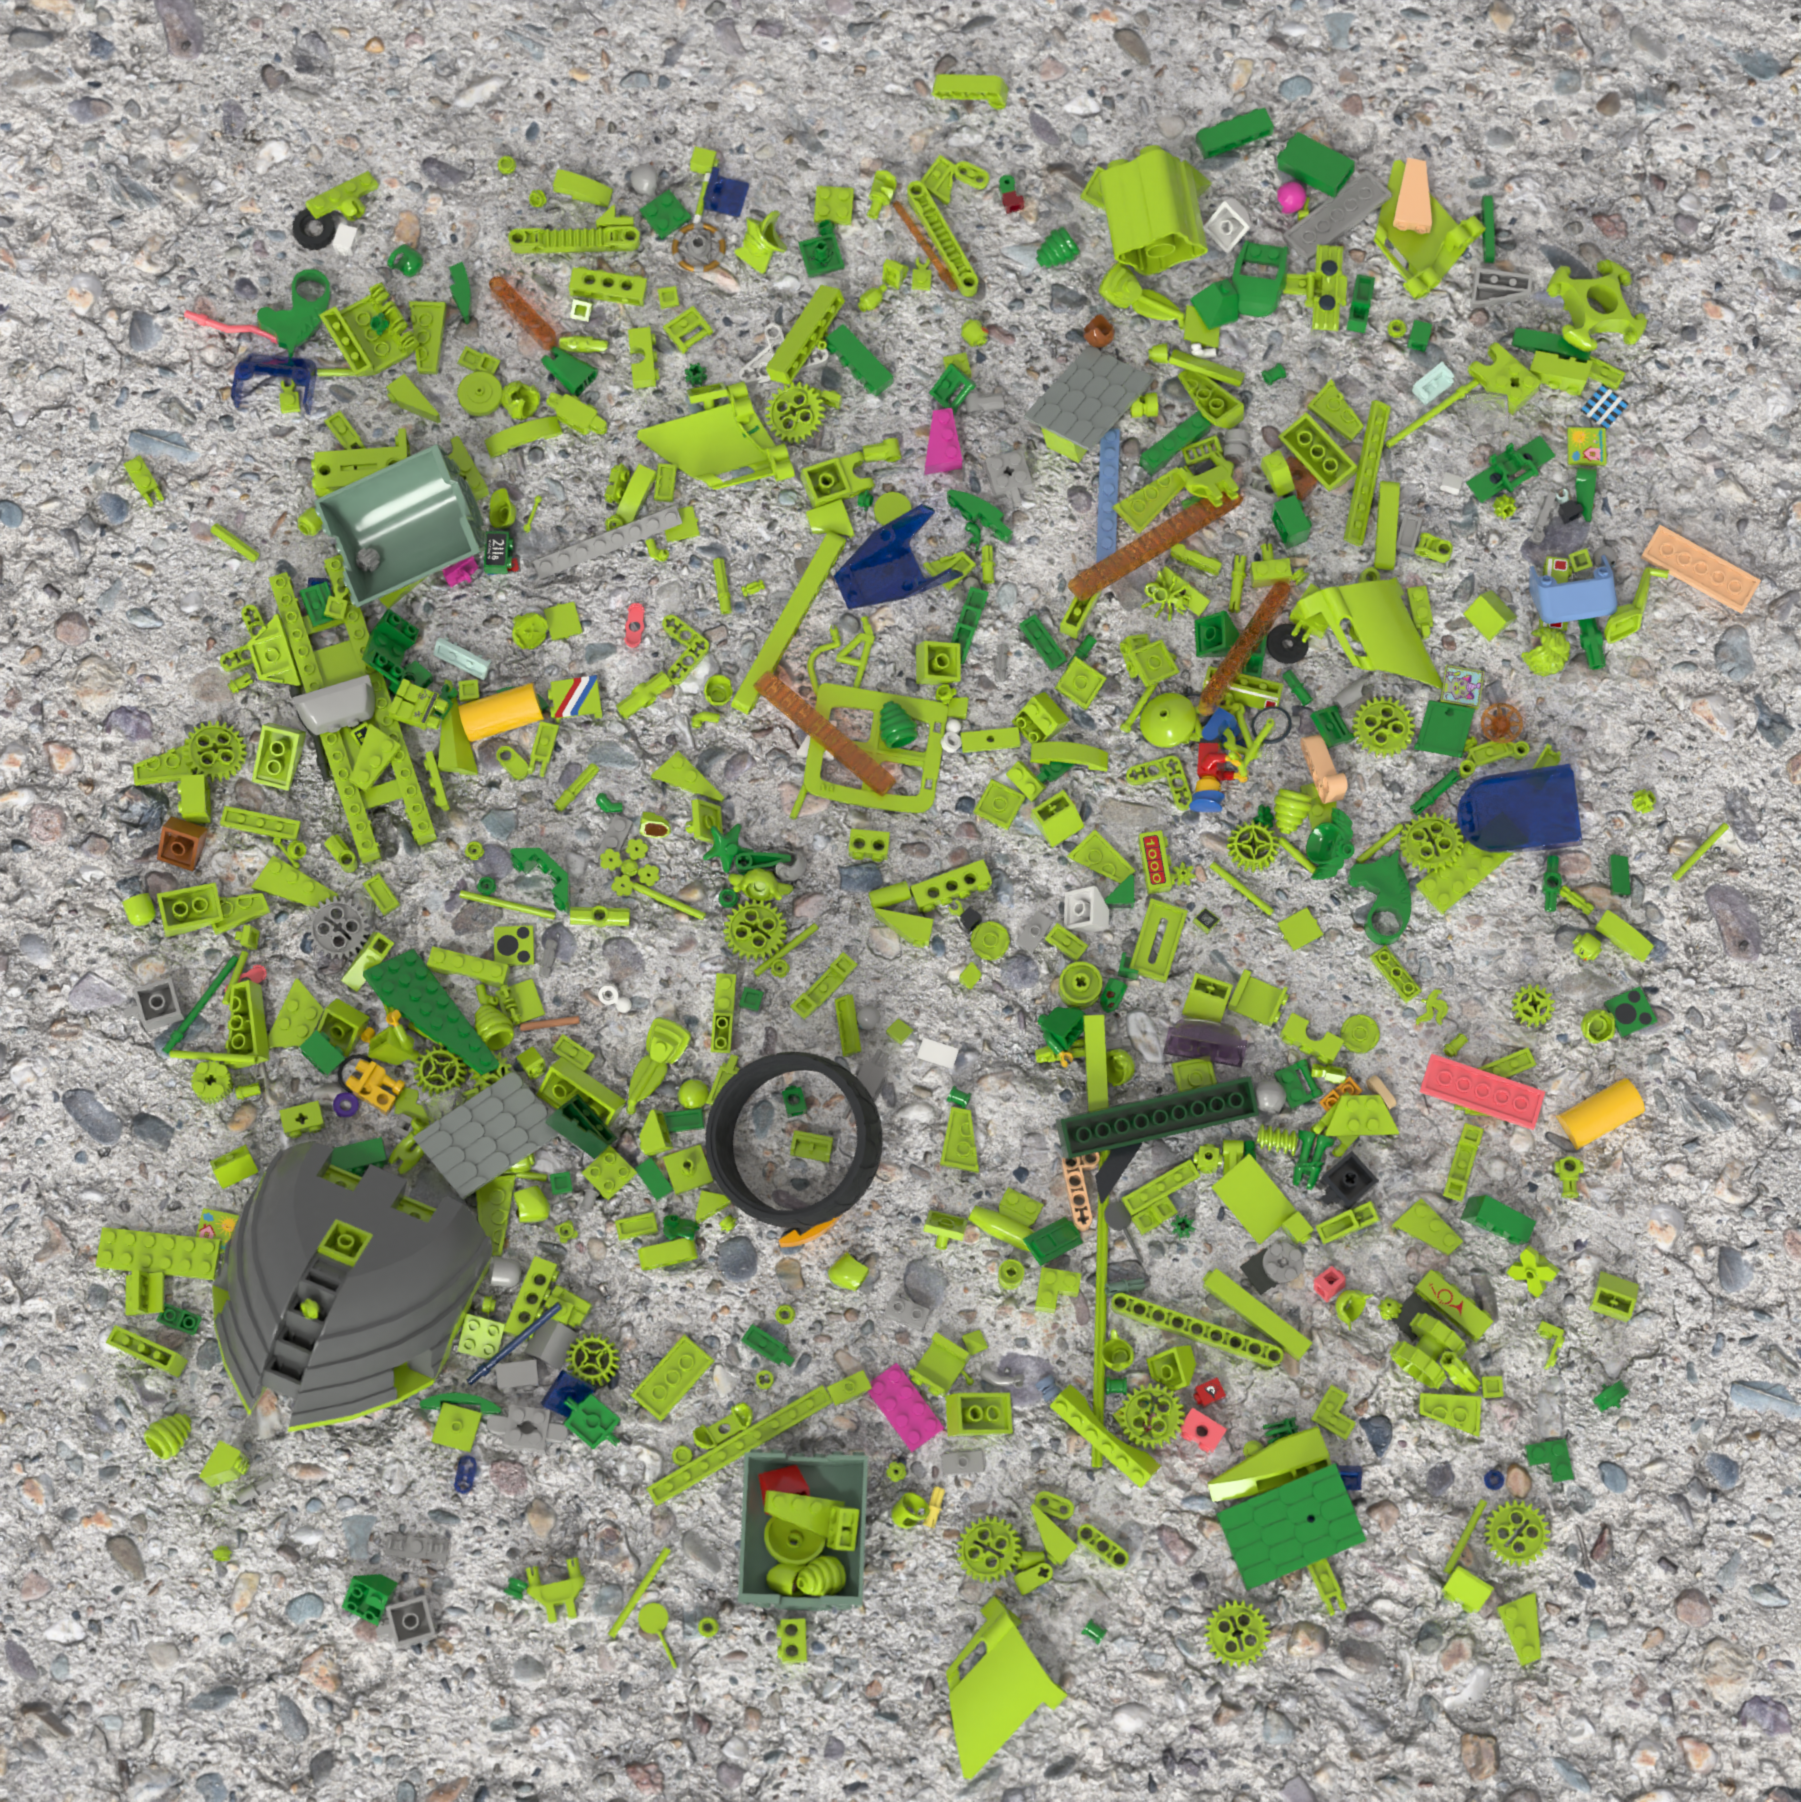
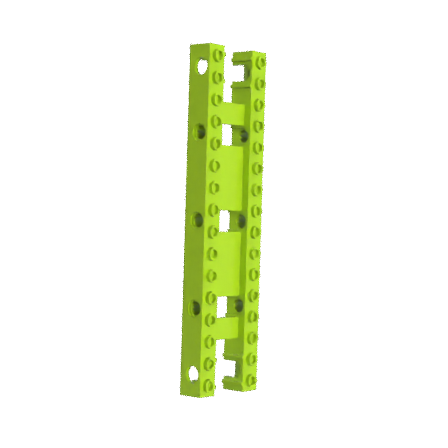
[269,554,437,864]

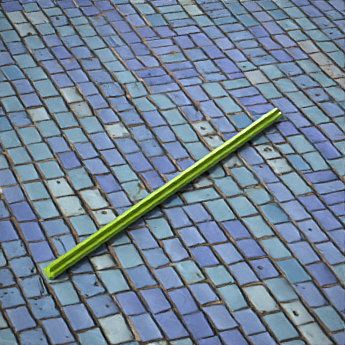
[1091,1150,1110,1468]

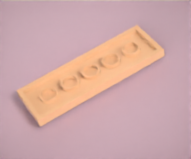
[1641,525,1761,614]

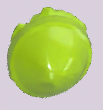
[1581,1009,1615,1044]
[1106,1048,1135,1087]

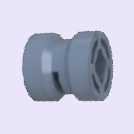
[1035,1375,1062,1402]

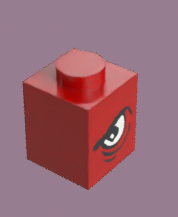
[1193,1377,1226,1408]

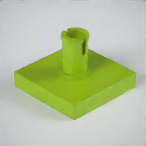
[686,382,728,410]
[685,799,723,844]
[663,1144,714,1196]
[923,1210,968,1250]

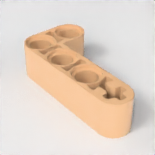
[1300,734,1347,804]
[1061,1152,1100,1231]

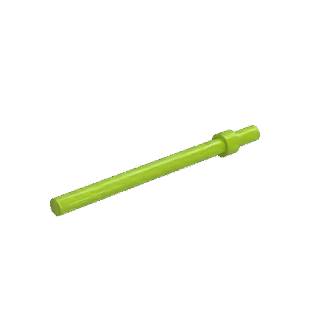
[1385,379,1479,448]

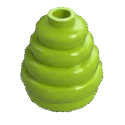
[1274,788,1312,835]
[474,1005,515,1051]
[143,1413,192,1460]
[797,1556,846,1597]

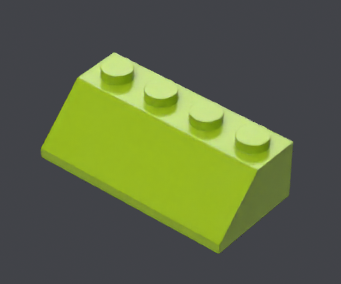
[1278,412,1358,492]
[536,1057,626,1128]

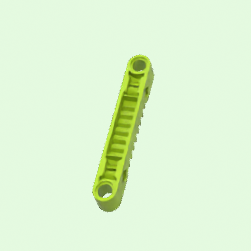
[907,181,978,297]
[508,226,641,254]

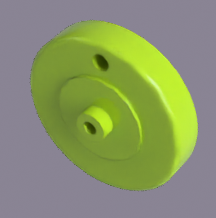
[457,371,503,416]

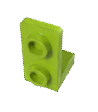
[1536,1321,1565,1370]

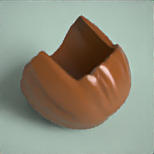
[1083,314,1115,348]

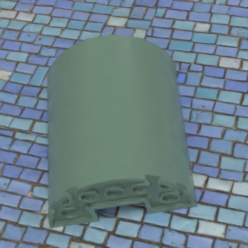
[314,444,487,608]
[738,1449,868,1611]

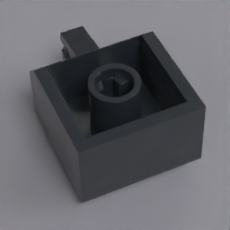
[1320,1151,1379,1211]

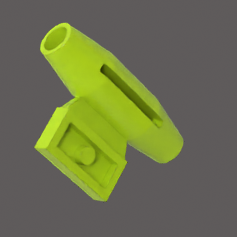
[968,1187,1044,1252]

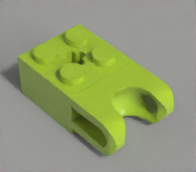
[1467,342,1542,416]
[446,436,489,501]
[800,452,875,509]

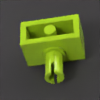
[1249,543,1292,588]

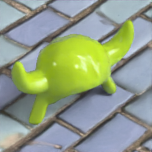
[728,868,793,902]

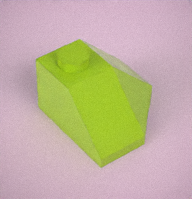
[1146,1345,1196,1392]

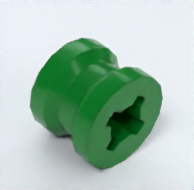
[503,1577,528,1600]

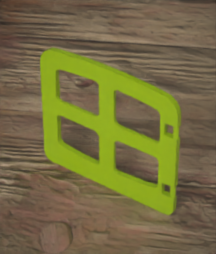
[803,683,948,813]

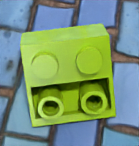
[1011,692,1070,744]
[1030,790,1085,848]
[1181,972,1233,1027]
[1588,1271,1639,1323]

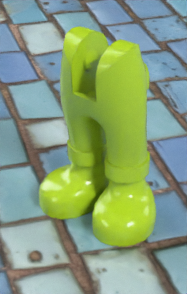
[388,1117,430,1175]

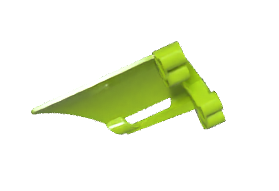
[1374,159,1486,300]
[636,381,795,490]
[1296,577,1443,689]
[946,1595,1068,1779]

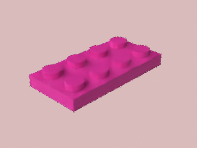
[867,1363,945,1453]

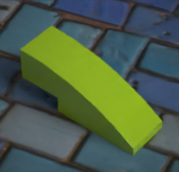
[553,169,613,207]
[615,464,656,524]
[1594,909,1654,962]
[1315,1201,1382,1244]

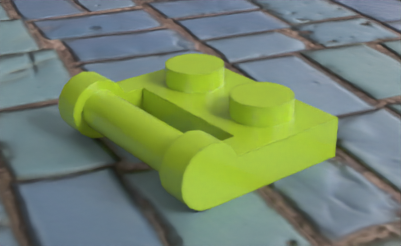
[663,306,714,354]

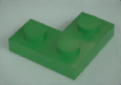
[1525,1439,1574,1483]

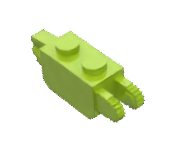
[546,392,607,435]

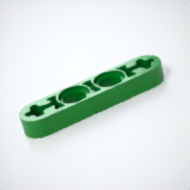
[1481,195,1495,264]

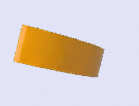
[778,1213,844,1247]

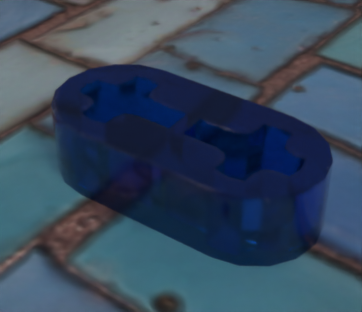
[454,1455,477,1495]

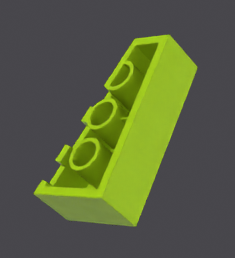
[223,980,270,1070]

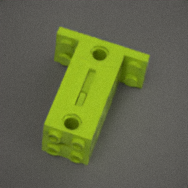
[311,428,410,498]

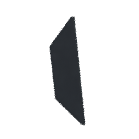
[1095,1143,1142,1204]

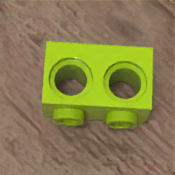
[848,828,890,862]
[827,1505,859,1551]
[777,1619,807,1663]

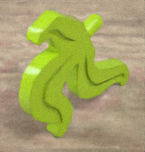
[1416,989,1448,1025]

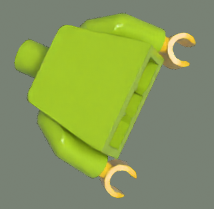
[361,1010,419,1065]

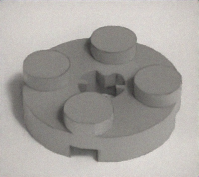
[1262,1243,1303,1284]

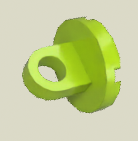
[512,612,548,650]

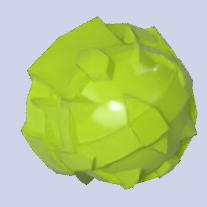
[501,380,540,421]

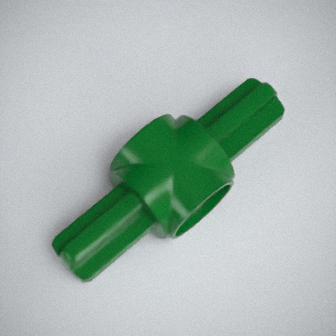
[1541,855,1562,912]

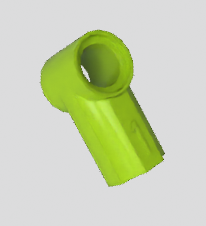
[862,438,902,463]
[324,834,358,873]
[1222,1139,1244,1176]

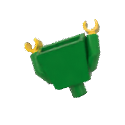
[1038,1007,1087,1067]

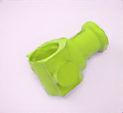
[1554,1156,1584,1198]

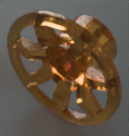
[1481,703,1523,743]

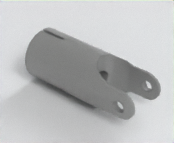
[1332,675,1374,712]

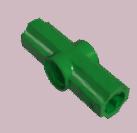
[1578,617,1606,670]

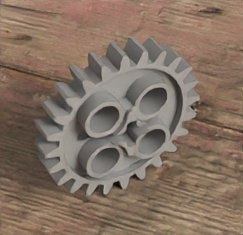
[305,896,370,961]

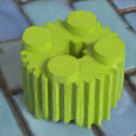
[191,1060,234,1105]

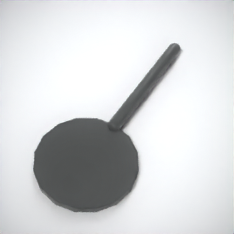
[1104,1202,1143,1264]

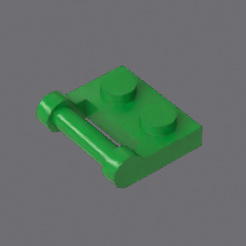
[929,363,977,415]
[1310,705,1355,748]
[1274,1059,1323,1110]

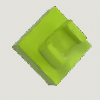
[235,925,260,950]

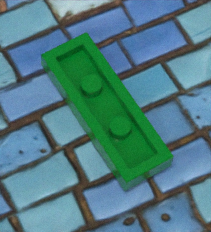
[1019,614,1068,672]

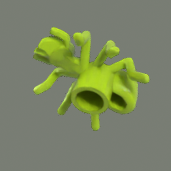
[1141,571,1191,621]

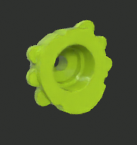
[1377,1296,1403,1320]

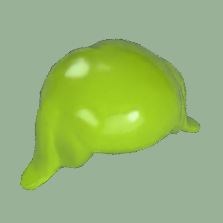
[1335,1289,1374,1331]
[1101,1329,1135,1372]

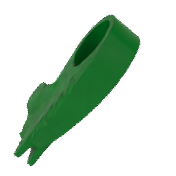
[257,269,330,358]
[1347,850,1412,946]

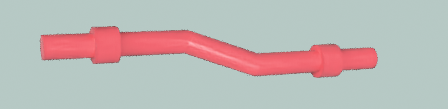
[184,310,278,344]

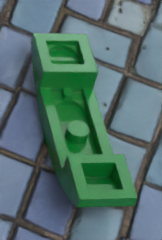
[419,1393,503,1415]

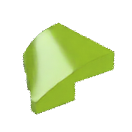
[806,499,854,538]

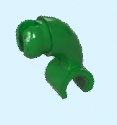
[965,522,981,551]

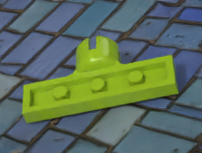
[305,171,379,222]

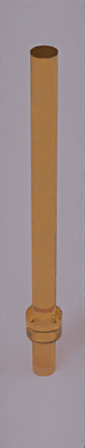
[892,200,958,292]

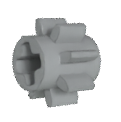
[356,548,380,572]

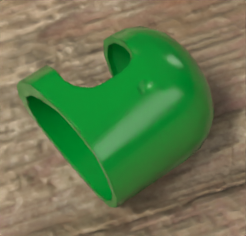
[387,244,424,277]

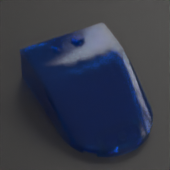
[1457,764,1583,853]

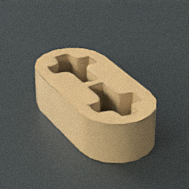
[1366,1075,1397,1111]

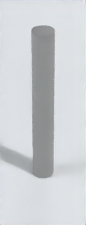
[1219,1588,1277,1626]

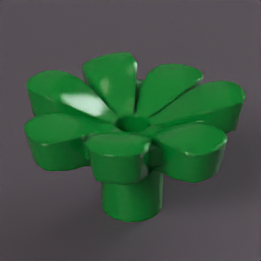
[1253,804,1274,828]

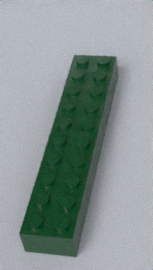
[1055,1076,1259,1159]

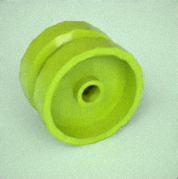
[1058,962,1102,1010]

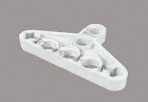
[739,323,828,386]

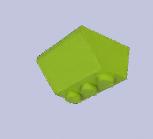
[199,1440,250,1487]

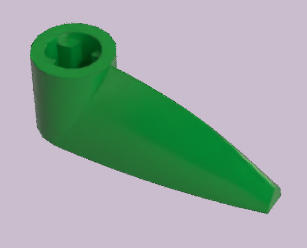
[1575,467,1597,523]
[735,852,791,875]

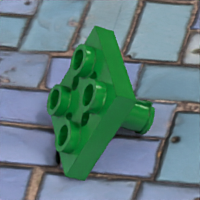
[798,233,844,278]

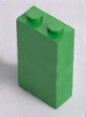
[1276,131,1355,199]

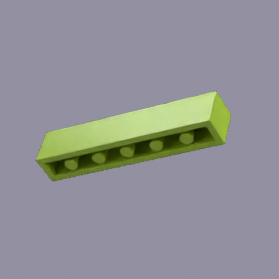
[766,285,845,385]

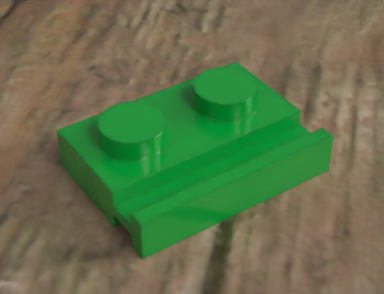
[299,581,337,628]

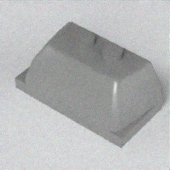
[293,675,375,735]

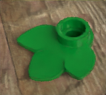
[663,1214,700,1240]

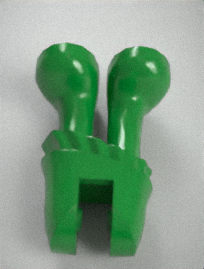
[1292,1130,1335,1190]

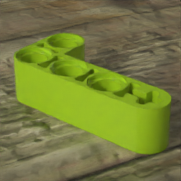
[932,74,1009,109]

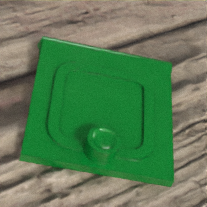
[1414,700,1475,758]

